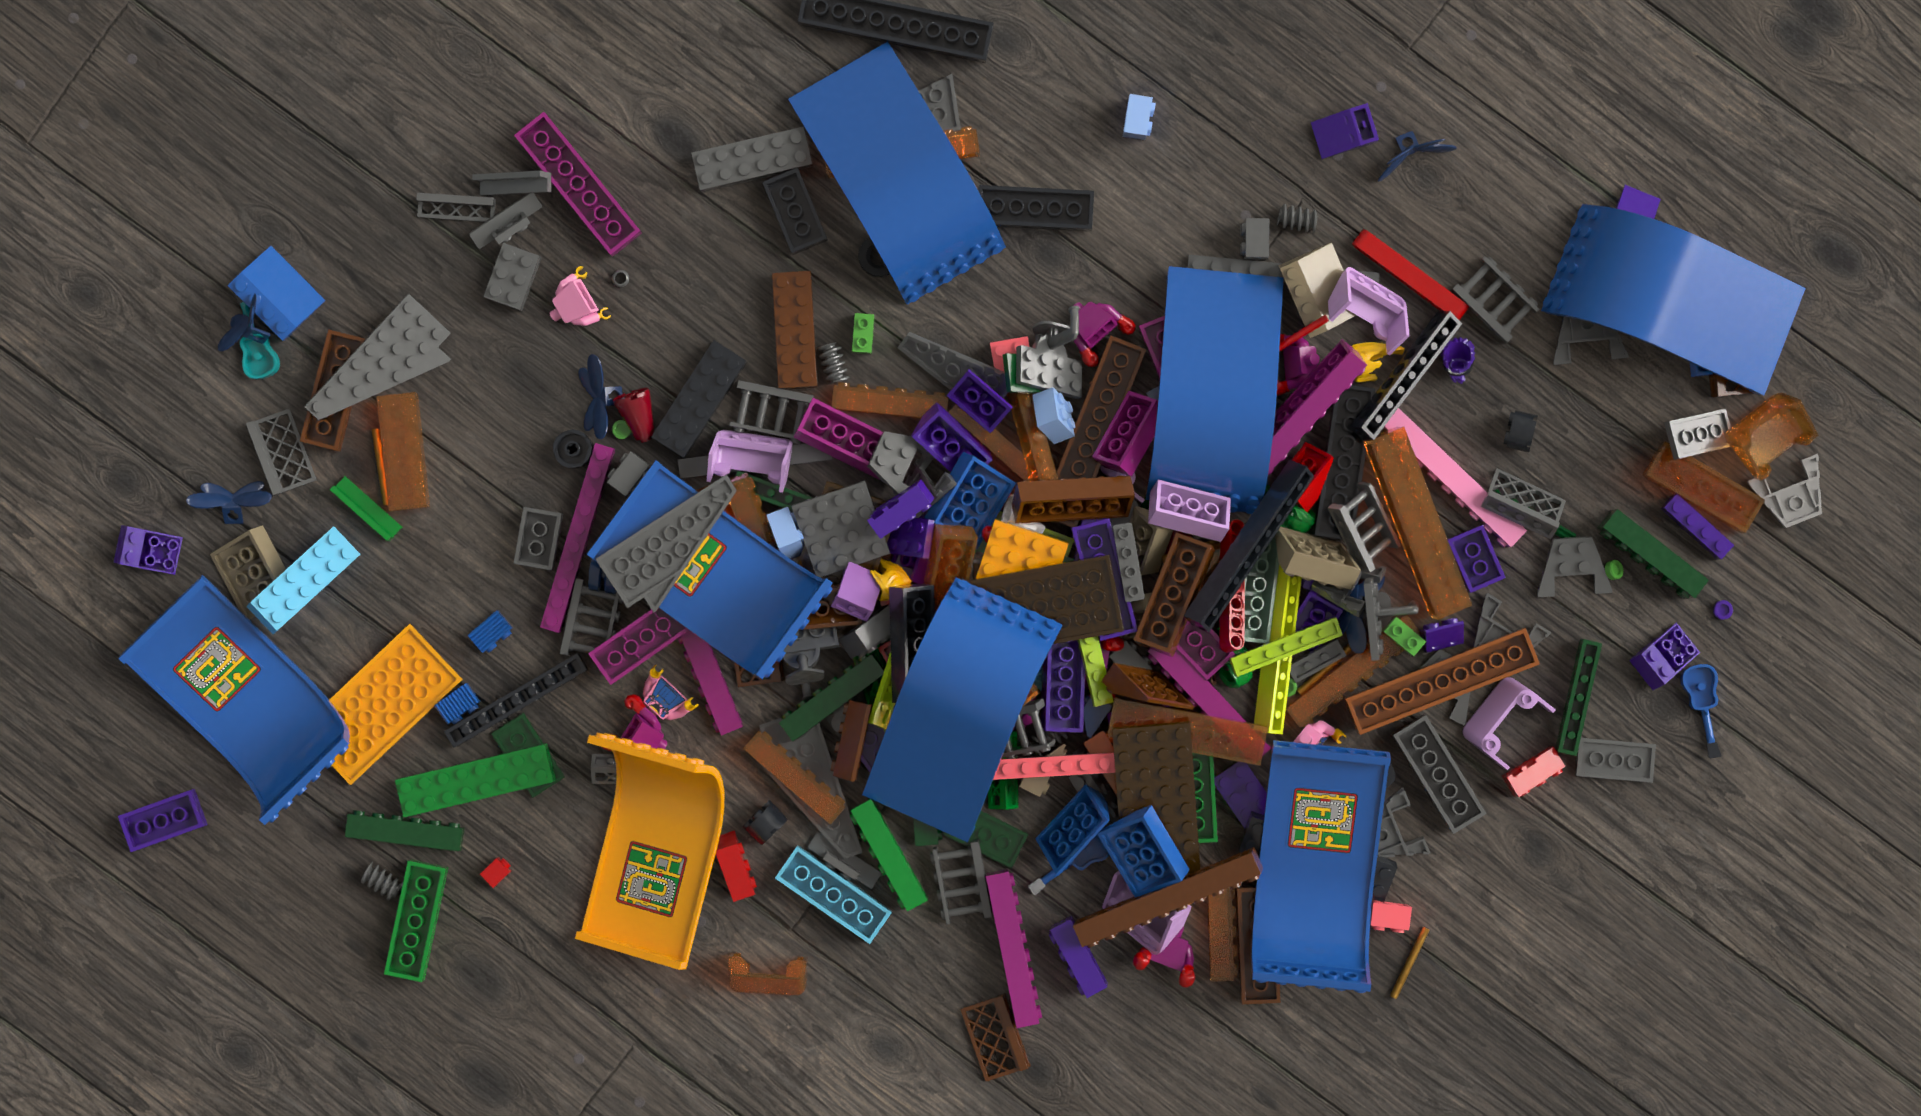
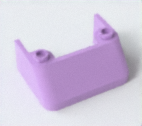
[1328,267,1409,355]
[707,430,793,492]
[1462,677,1555,770]
[1103,871,1192,955]

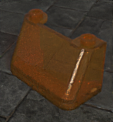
[1725,393,1819,481]
[728,952,808,995]

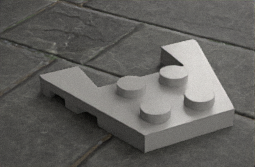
[1747,454,1822,528]

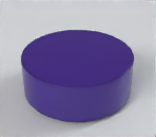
[1713,600,1733,620]

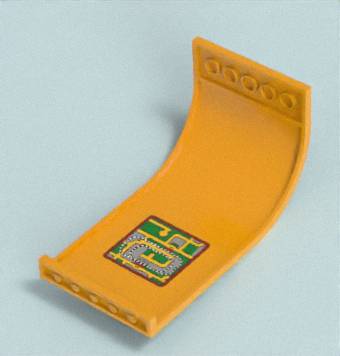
[575,732,724,970]

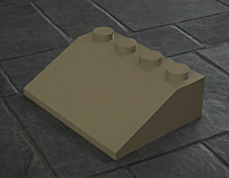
[1278,242,1356,338]
[210,525,286,620]
[1275,527,1361,590]

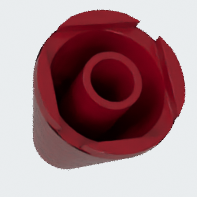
[613,387,654,443]

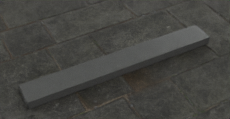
[678,444,832,479]

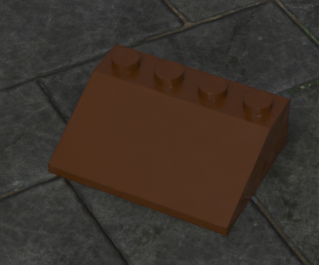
[1102,663,1194,710]

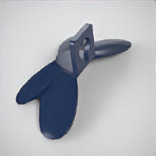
[1378,131,1457,182]
[218,294,270,352]
[578,354,623,439]
[186,481,272,524]
[1337,577,1385,654]

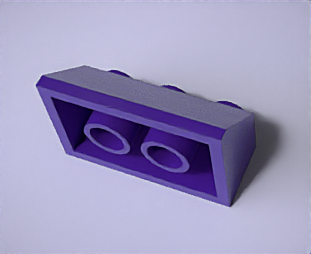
[947,370,1013,433]

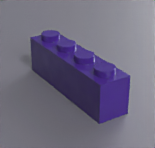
[1660,494,1734,560]

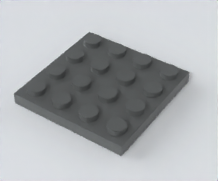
[792,480,890,577]

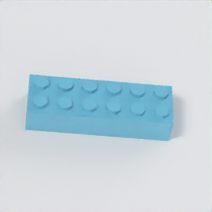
[246,527,360,634]
[775,845,892,944]

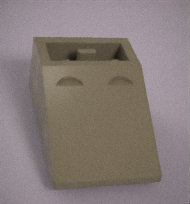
[1019,743,1067,797]

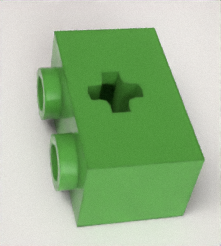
[852,313,875,354]
[1382,617,1426,656]

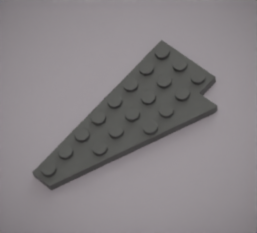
[304,294,451,420]
[596,475,737,612]
[748,718,863,859]

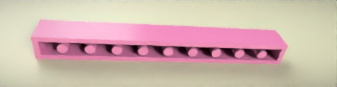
[1384,408,1527,548]

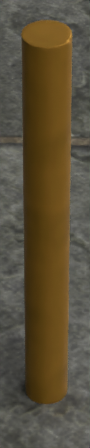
[371,429,391,505]
[1297,643,1352,696]
[1390,927,1430,999]

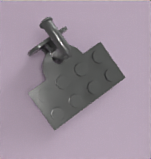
[1016,306,1082,399]
[1362,577,1419,661]
[783,627,839,702]

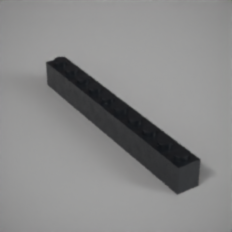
[1184,459,1314,633]

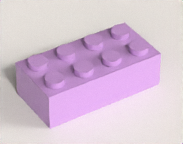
[1148,480,1231,542]

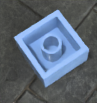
[1122,94,1155,140]
[1033,387,1075,444]
[767,507,805,559]

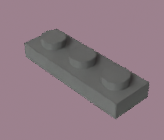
[1290,638,1346,683]

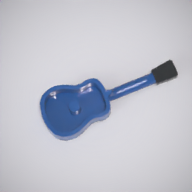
[1680,664,1721,759]
[1028,829,1110,895]

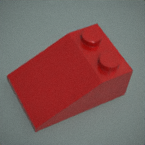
[1292,442,1334,512]

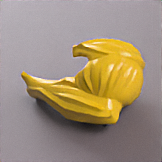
[1351,342,1405,383]
[870,559,912,601]

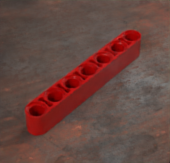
[1352,229,1469,321]
[1219,519,1245,653]

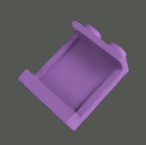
[831,562,880,622]

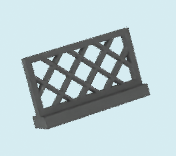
[246,408,317,497]
[1481,468,1566,539]

